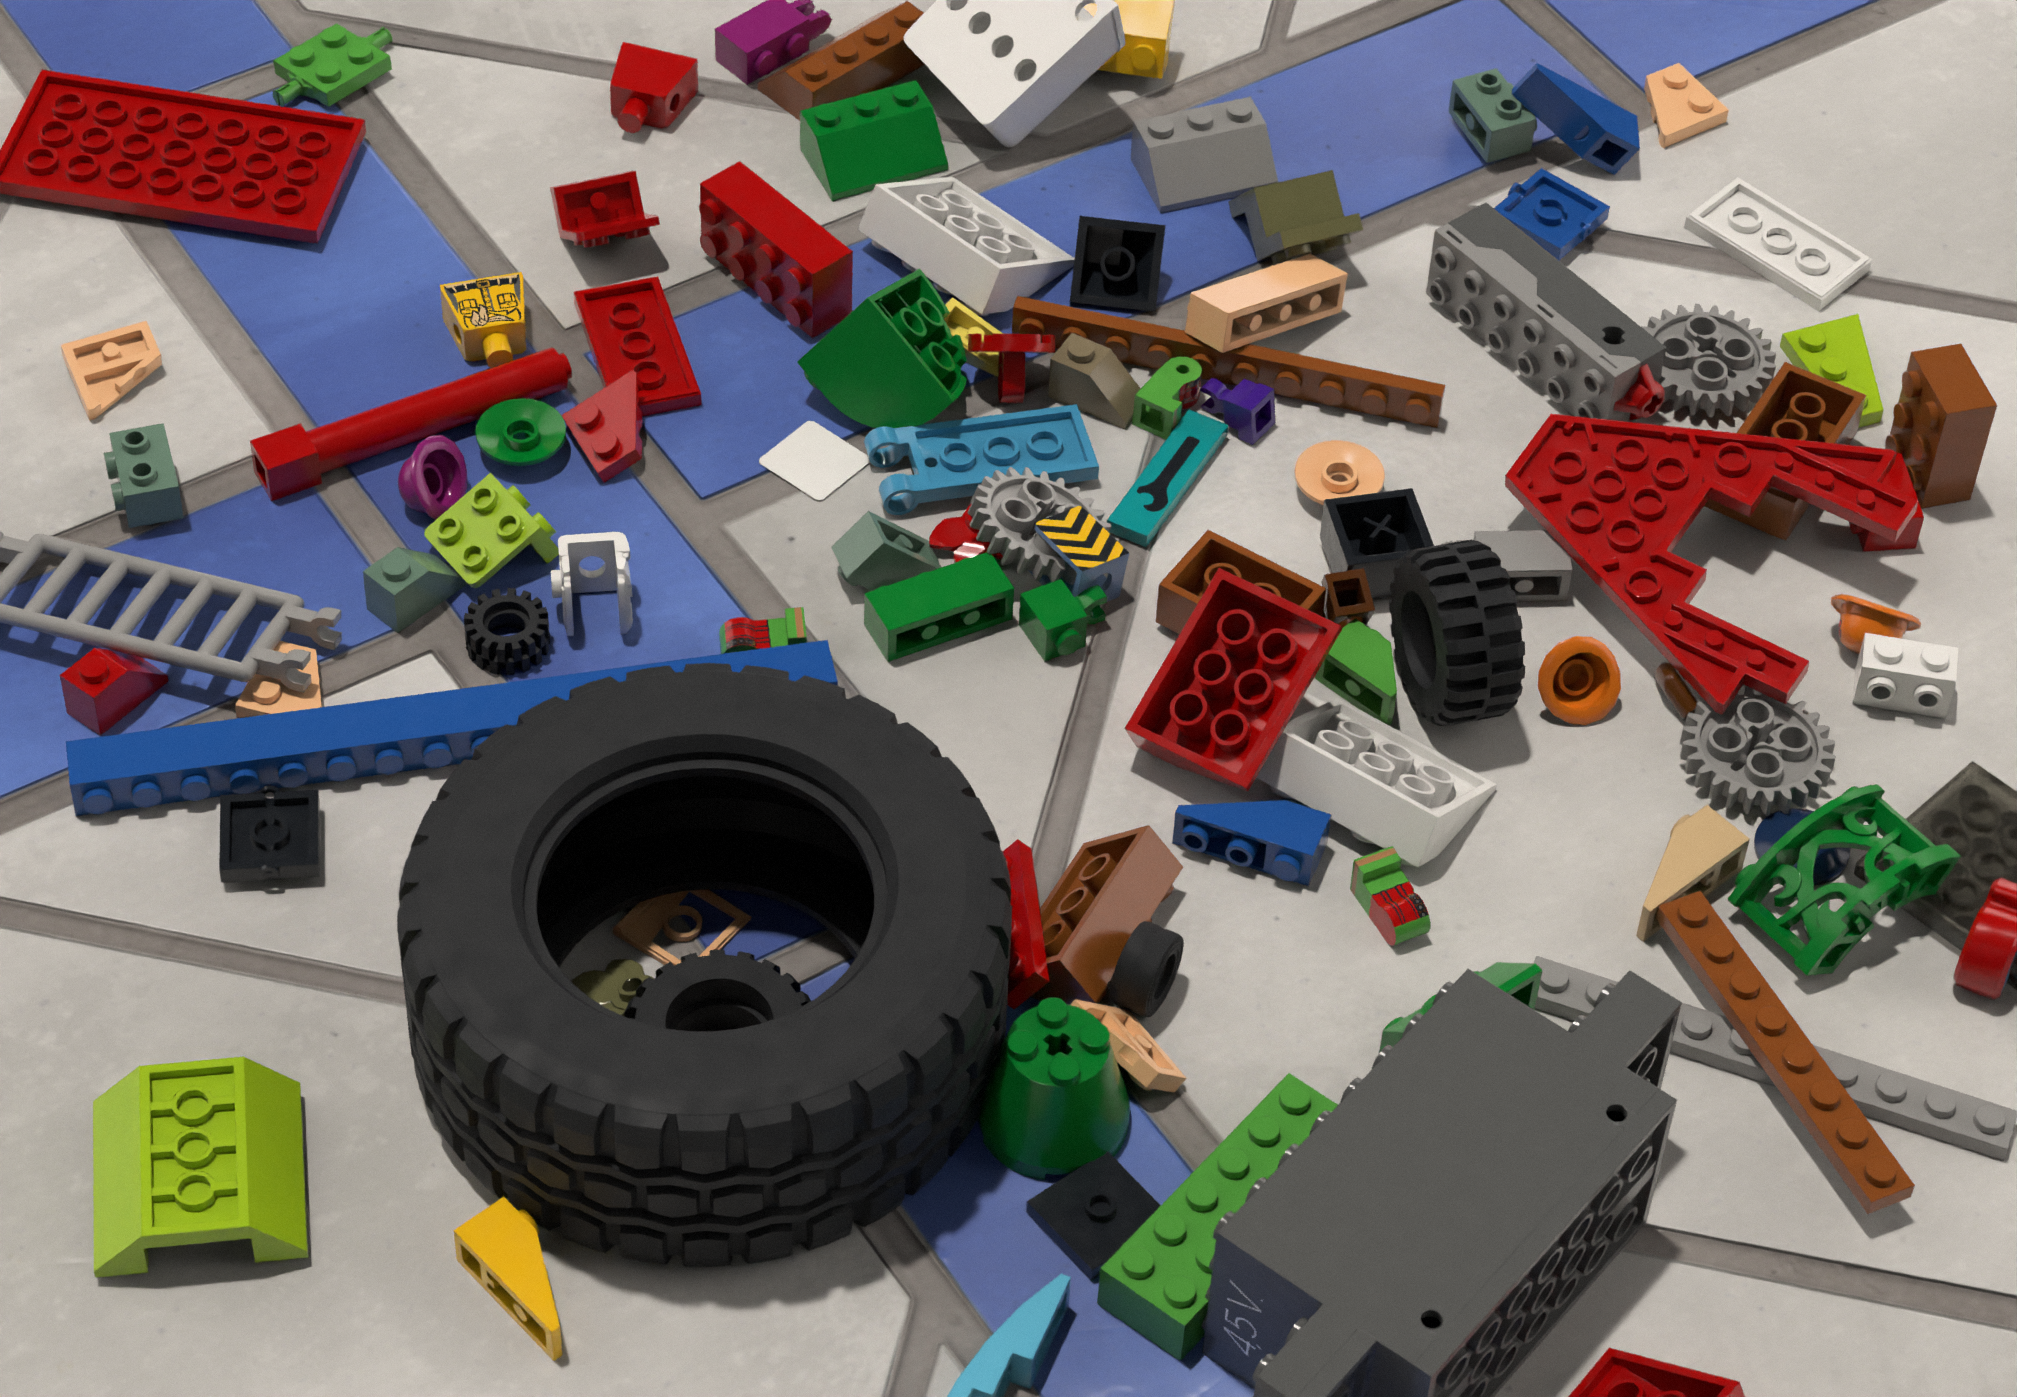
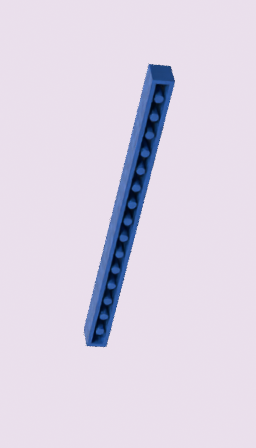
[66,640,838,816]

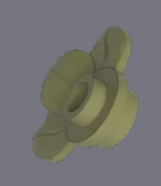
[571,959,655,1017]

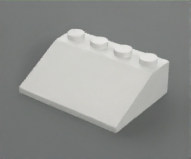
[858,177,1075,316]
[1256,697,1497,867]

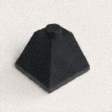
[1070,216,1166,312]

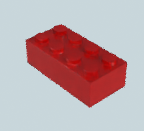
[699,161,853,338]

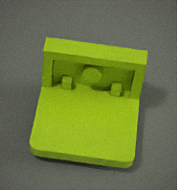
[424,472,559,588]

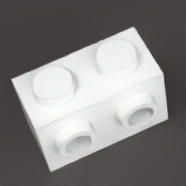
[1852,633,1958,719]

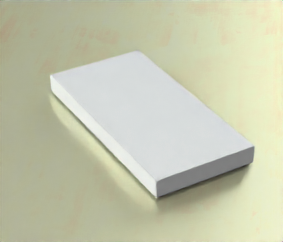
[1684,177,1873,311]

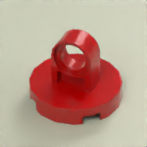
[968,334,1056,403]

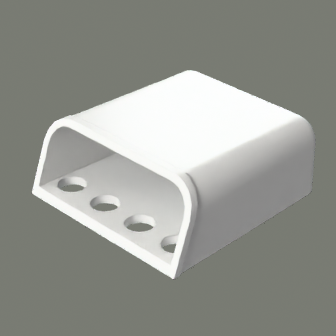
[904,0,1125,148]

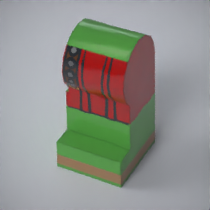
[1132,356,1202,440]
[719,607,807,654]
[1350,846,1431,946]

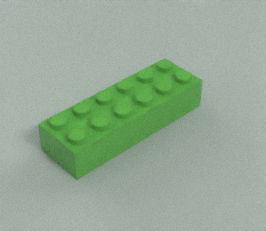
[1097,1073,1338,1361]

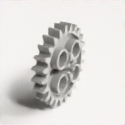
[1641,304,1776,417]
[968,467,1112,585]
[1680,686,1836,816]

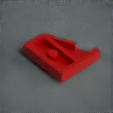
[561,369,643,483]

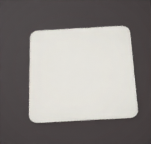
[759,421,870,501]

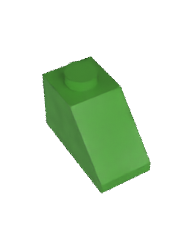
[1315,618,1397,725]

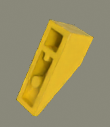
[453,1197,562,1361]

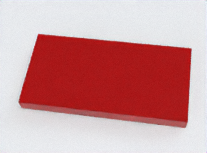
[573,276,702,416]

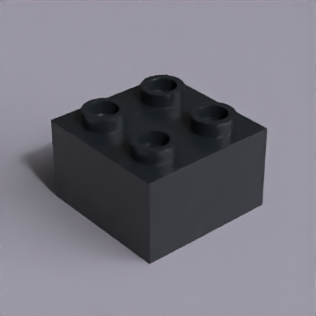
[1320,488,1434,599]

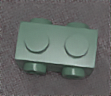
[1448,68,1537,163]
[104,423,184,528]

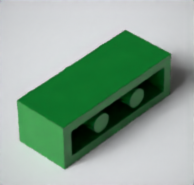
[864,552,1014,662]

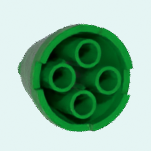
[978,997,1130,1180]

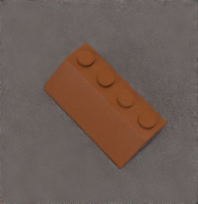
[757,1,925,121]
[1031,825,1183,1005]

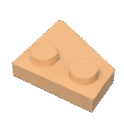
[1644,63,1729,148]
[61,321,162,421]
[1070,999,1186,1093]

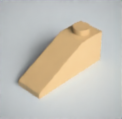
[1636,805,1750,942]

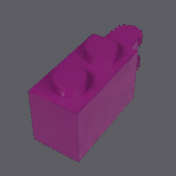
[715,0,832,85]

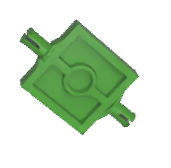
[273,23,392,107]

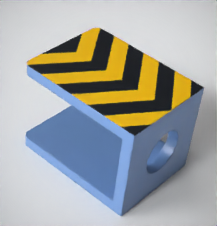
[1028,506,1129,602]

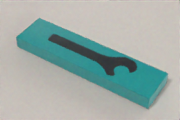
[1107,410,1228,547]

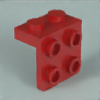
[550,171,660,248]

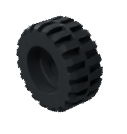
[1389,539,1525,727]
[625,950,811,1031]

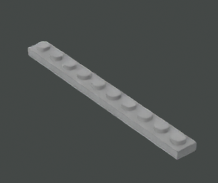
[1533,956,2017,1161]

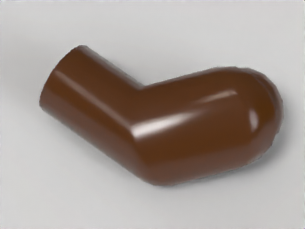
[1655,662,1699,720]

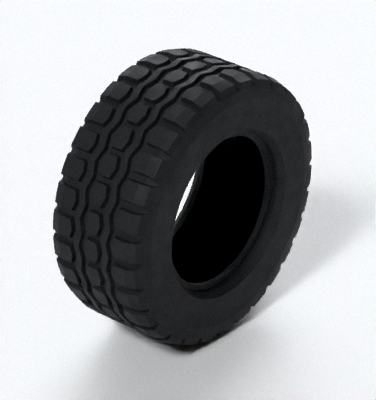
[397,663,1012,1267]

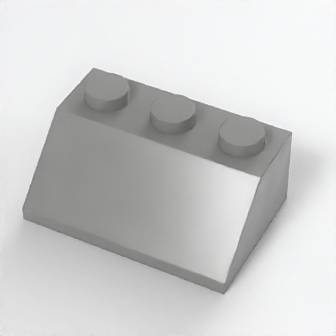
[1131,97,1278,213]

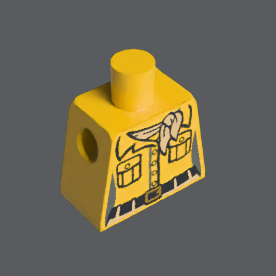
[440,272,526,368]

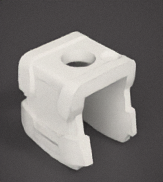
[551,532,633,636]

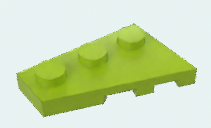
[1780,314,1884,428]

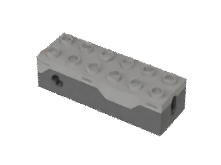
[1426,202,1667,422]

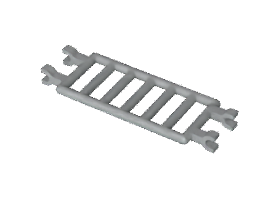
[0,531,342,693]

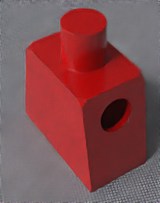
[610,42,698,133]

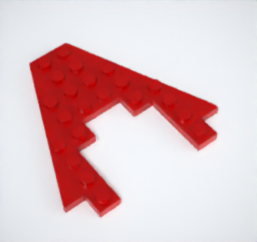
[1505,414,1918,715]

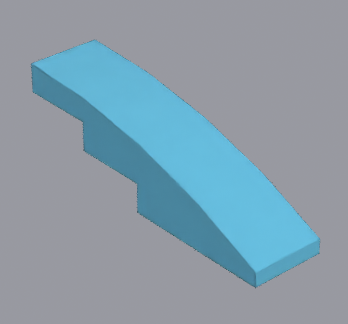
[947,1274,1071,1397]

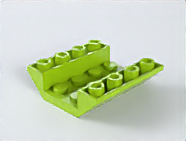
[93,1056,308,1278]

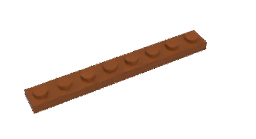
[1656,891,1915,1214]

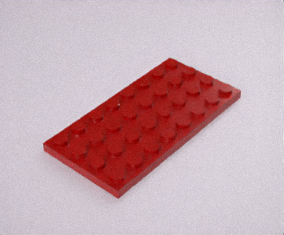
[0,69,366,244]

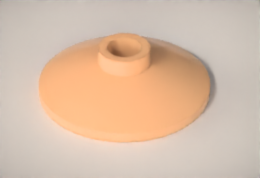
[1295,440,1385,505]

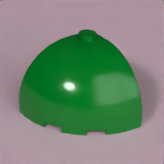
[797,269,967,428]

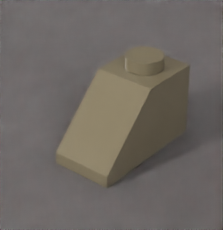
[1048,333,1141,429]

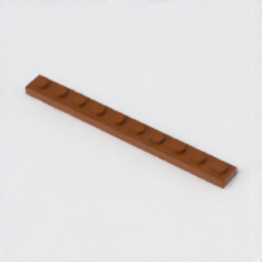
[1012,296,1445,428]

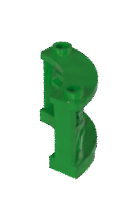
[1728,784,1961,976]

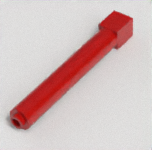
[250,347,572,501]

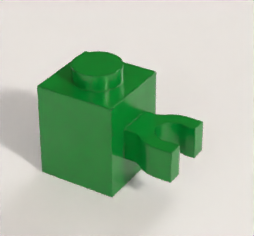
[1019,579,1107,662]

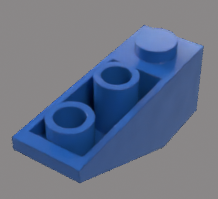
[1512,63,1640,175]
[1172,800,1331,887]

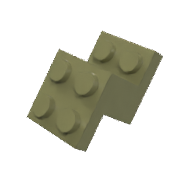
[1228,170,1363,265]

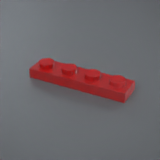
[1003,839,1049,1009]

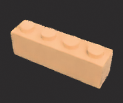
[1185,254,1348,353]

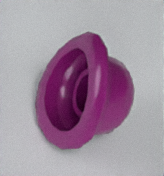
[398,435,467,520]

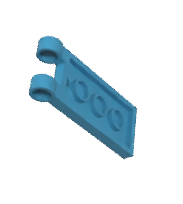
[864,404,1099,515]

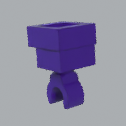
[1200,378,1276,445]

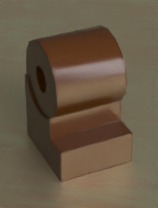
[1321,568,1375,628]

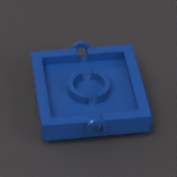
[1494,168,1610,261]

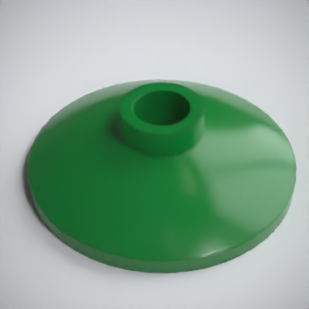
[476,398,566,466]

